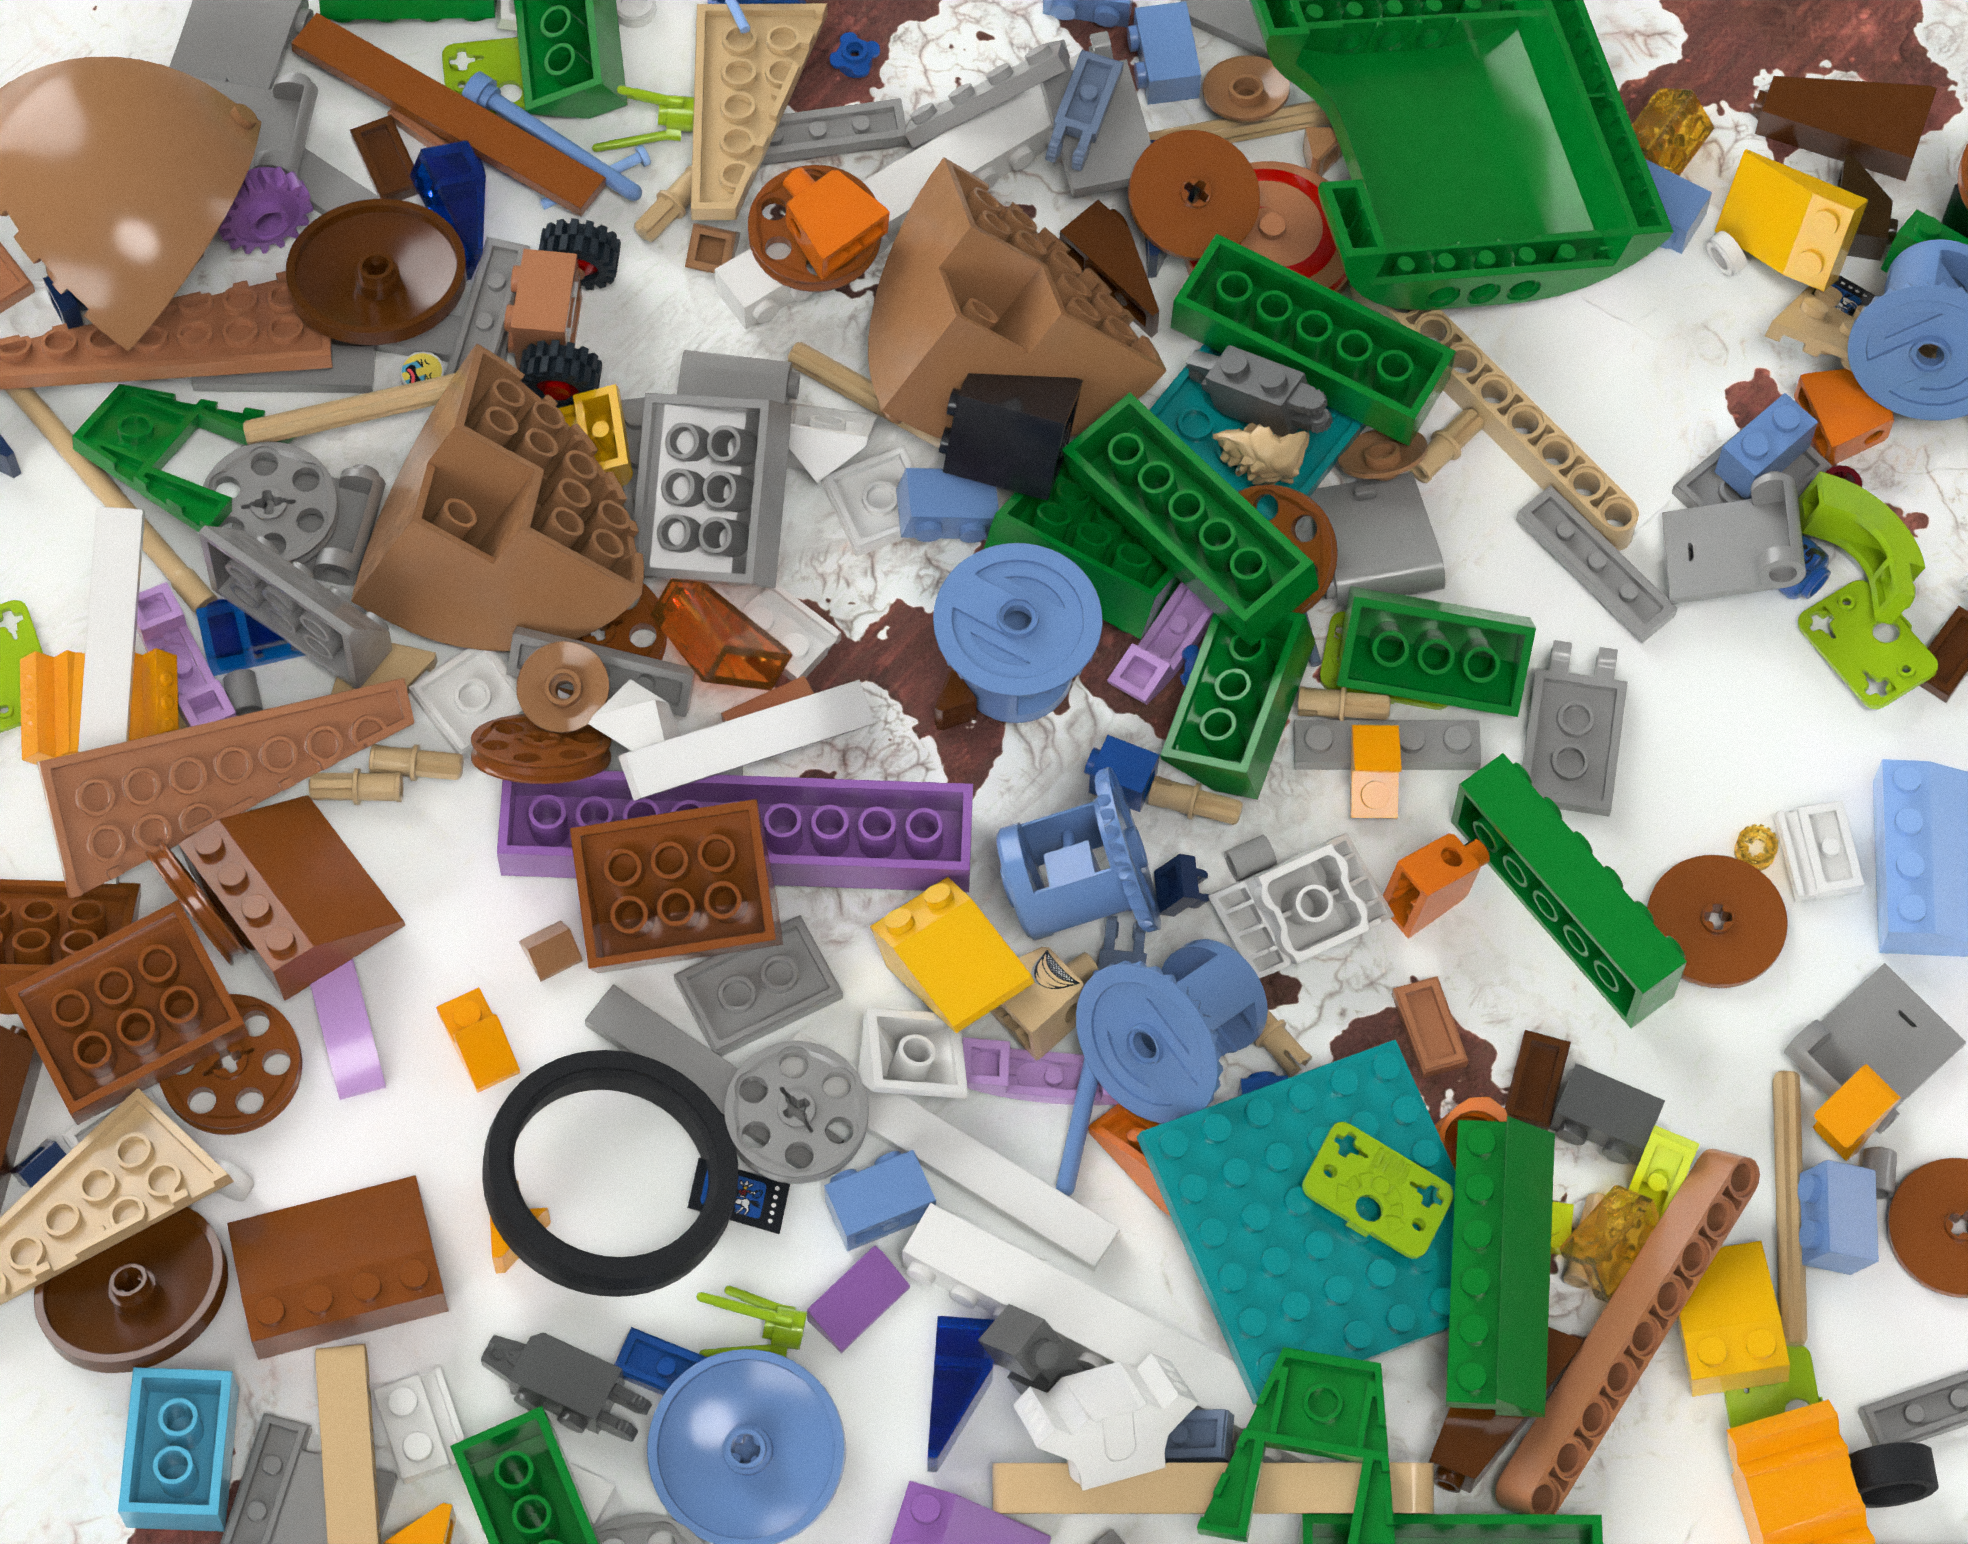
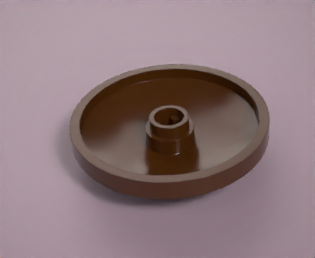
[286,199,467,345]
[34,1207,228,1373]

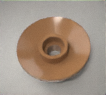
[1203,55,1290,121]
[1338,430,1428,481]
[516,641,610,734]

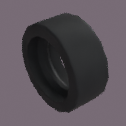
[1849,1442,1939,1508]

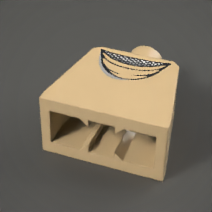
[990,947,1099,1061]

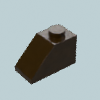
[1837,155,1898,261]

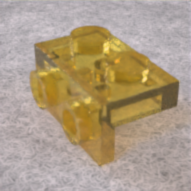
[1632,88,1715,176]
[1560,1185,1660,1303]

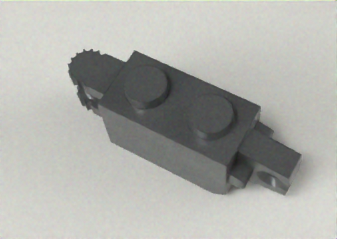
[1186,345,1333,437]
[481,1332,652,1442]

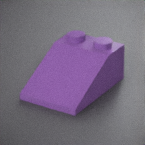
[889,1480,1051,1544]

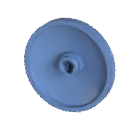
[647,1349,846,1544]

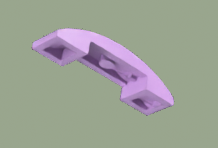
[1107,581,1214,705]
[137,582,237,727]
[310,959,386,1100]
[962,1037,1119,1105]

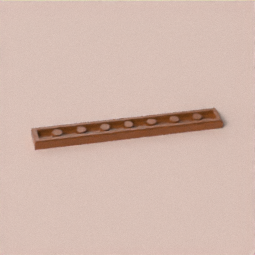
[291,13,606,217]

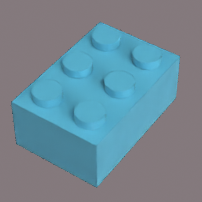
[118,1367,239,1532]

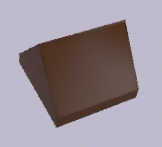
[935,669,977,730]

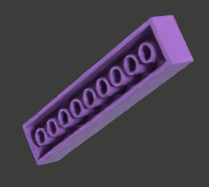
[497,771,973,892]

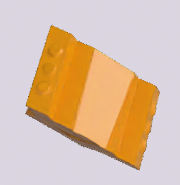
[20,648,179,765]
[1727,1399,1876,1544]

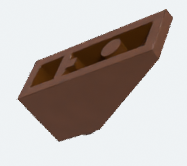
[1059,200,1160,338]

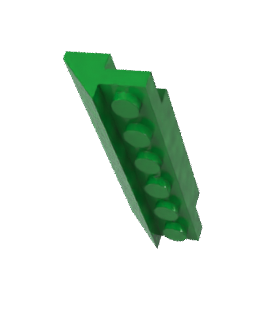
[1446,1116,1555,1418]

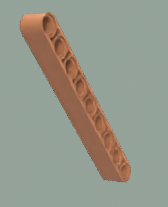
[1495,1149,1760,1514]

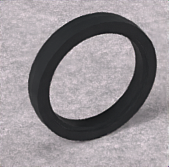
[482,1050,738,1297]

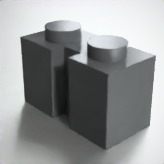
[1549,1063,1665,1166]
[978,1304,1085,1395]

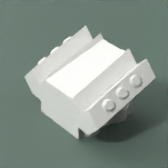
[1208,833,1394,979]
[1013,1353,1199,1491]

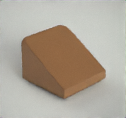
[685,223,741,273]

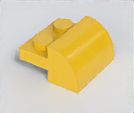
[558,384,633,488]

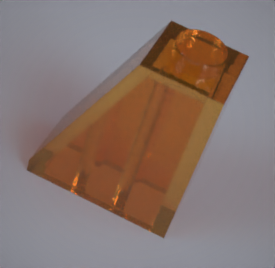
[650,578,793,691]

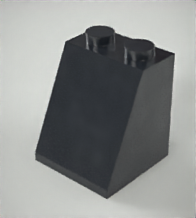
[939,373,1083,501]

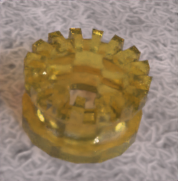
[1734,824,1779,871]

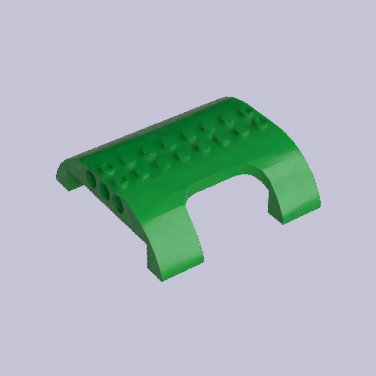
[1249,0,1673,310]

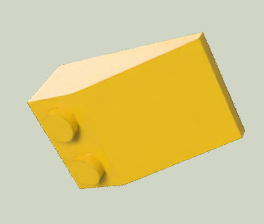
[1715,149,1868,292]
[870,877,1035,1033]
[1677,1241,1790,1397]

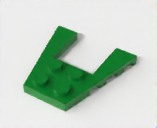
[72,384,295,532]
[1197,1347,1396,1544]

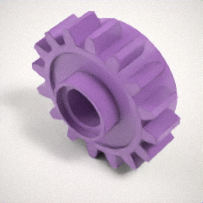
[218,167,313,254]

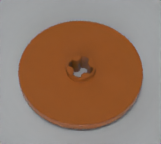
[1128,130,1260,261]
[1647,855,1788,988]
[1887,1158,1968,1298]

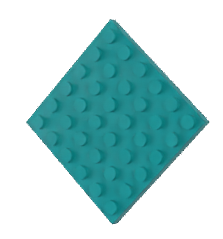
[1136,1039,1456,1405]

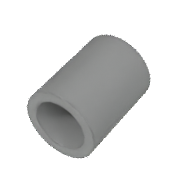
[223,669,263,716]
[1224,835,1277,881]
[1862,1147,1897,1199]

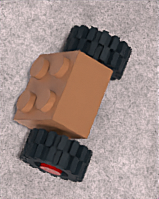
[504,218,621,408]

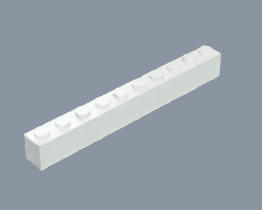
[715,53,1080,330]
[902,1203,1349,1463]

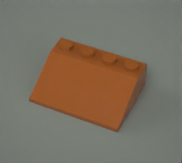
[178,795,405,1001]
[570,799,784,973]
[0,879,141,1015]
[5,899,249,1125]
[227,1175,449,1360]

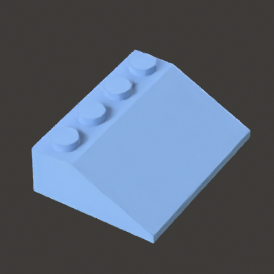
[1873,759,1968,957]

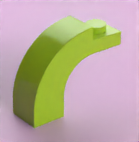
[1798,471,1926,625]

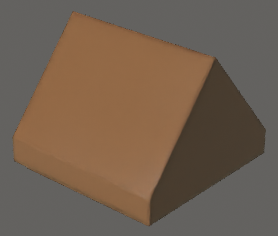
[1302,127,1342,176]
[519,920,583,982]

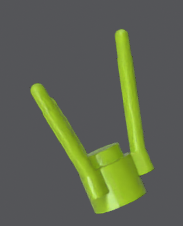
[592,85,694,152]
[696,1285,807,1357]

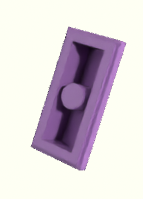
[807,1245,910,1354]

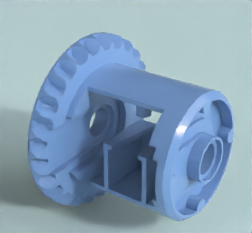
[1848,239,1968,421]
[933,543,1102,723]
[996,767,1161,941]
[1076,939,1268,1123]

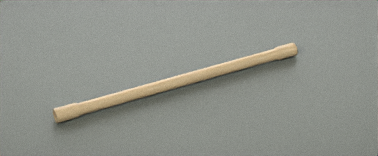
[4,387,218,616]

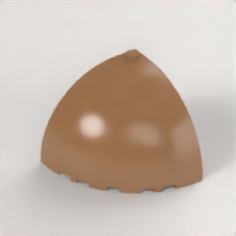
[0,57,262,351]
[868,157,1167,439]
[351,343,644,651]

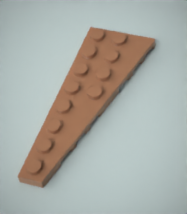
[0,271,333,389]
[37,678,415,898]

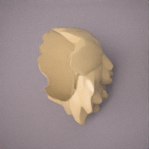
[1213,423,1309,486]

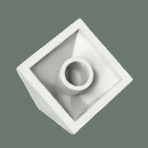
[787,402,878,483]
[588,679,681,751]
[858,1007,968,1099]

